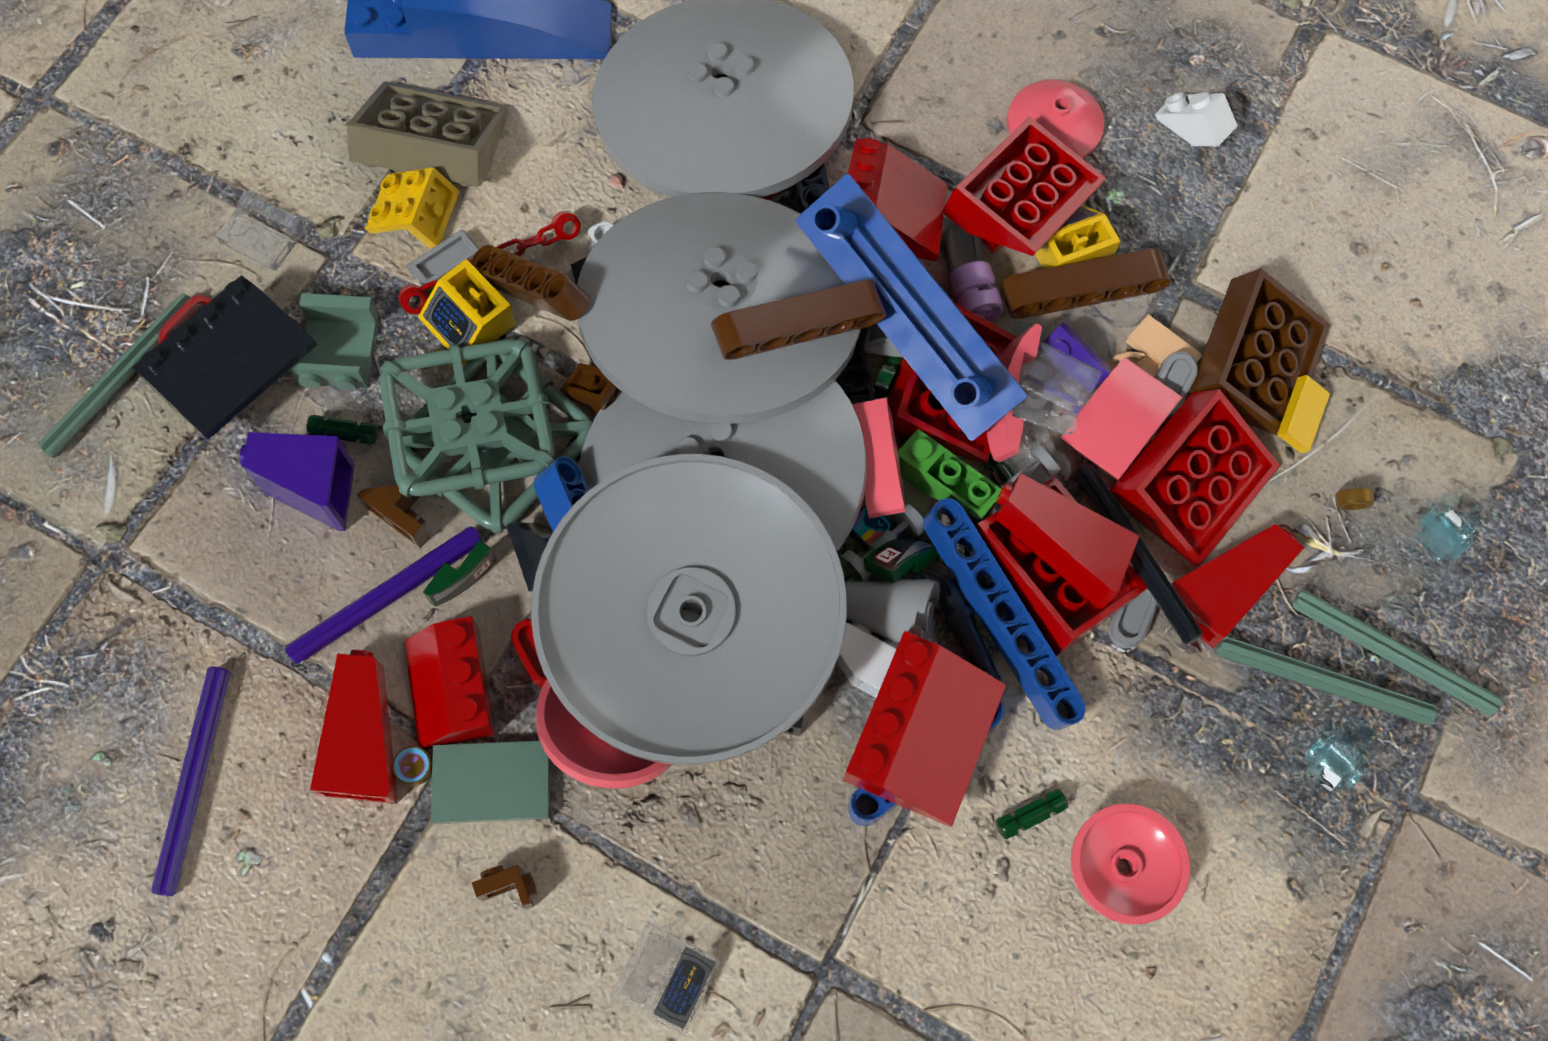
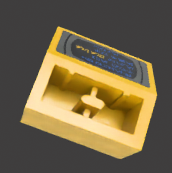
[1035,205,1121,269]
[418,259,516,365]

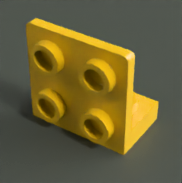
[365,167,460,248]

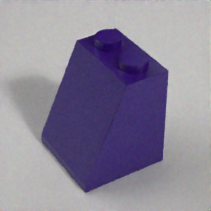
[240,432,355,531]

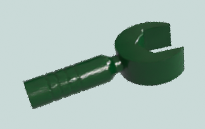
[873,356,903,399]

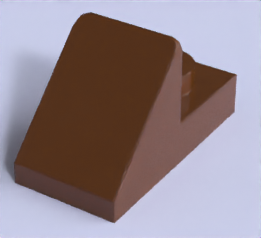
[560,363,619,413]
[357,485,429,548]

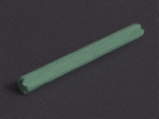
[38,293,191,457]
[1292,590,1502,716]
[1216,636,1437,726]

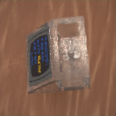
[610,921,721,1036]

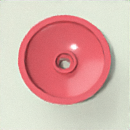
[1007,79,1104,159]
[1070,804,1190,925]

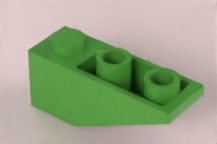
[898,429,1001,520]

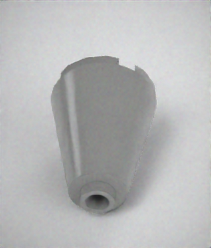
[845,579,940,644]

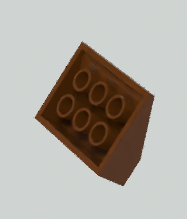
[1189,268,1330,436]

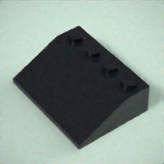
[132,275,318,440]

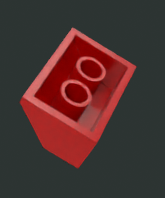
[404,616,496,750]

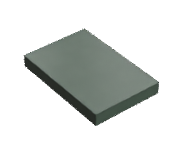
[431,741,550,824]

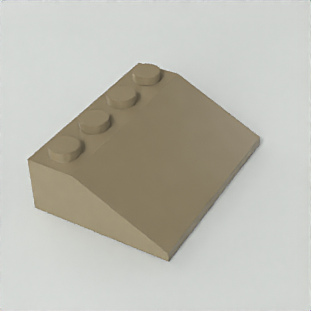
[347,81,509,187]

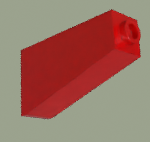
[995,473,1139,609]
[1171,524,1304,648]
[310,650,398,804]

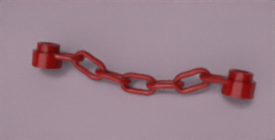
[398,211,581,314]

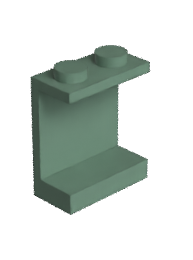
[289,293,379,390]

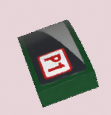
[863,536,939,583]
[423,540,497,607]

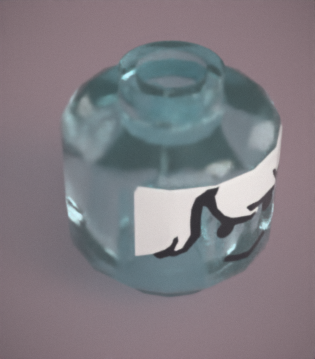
[1417,508,1476,562]
[1302,735,1365,792]

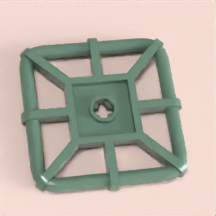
[380,338,555,498]
[403,353,593,533]

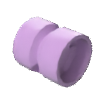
[948,261,1004,321]

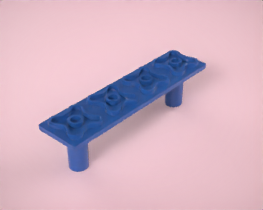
[796,174,1028,441]

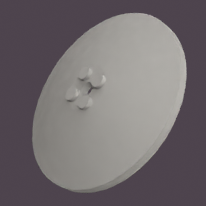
[593,0,854,198]
[577,192,860,424]
[579,381,867,613]
[531,454,847,765]

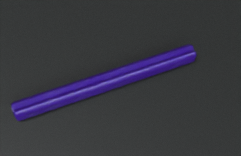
[285,526,482,664]
[151,666,230,897]

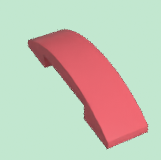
[987,323,1042,462]

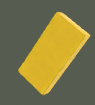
[1277,375,1330,453]

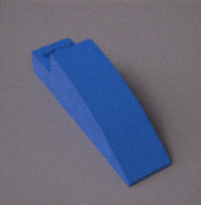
[344,0,611,59]

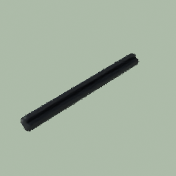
[1074,463,1203,644]

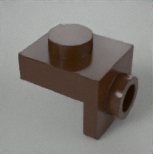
[472,865,538,909]

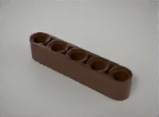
[471,245,591,321]
[1000,248,1171,319]
[711,280,887,360]

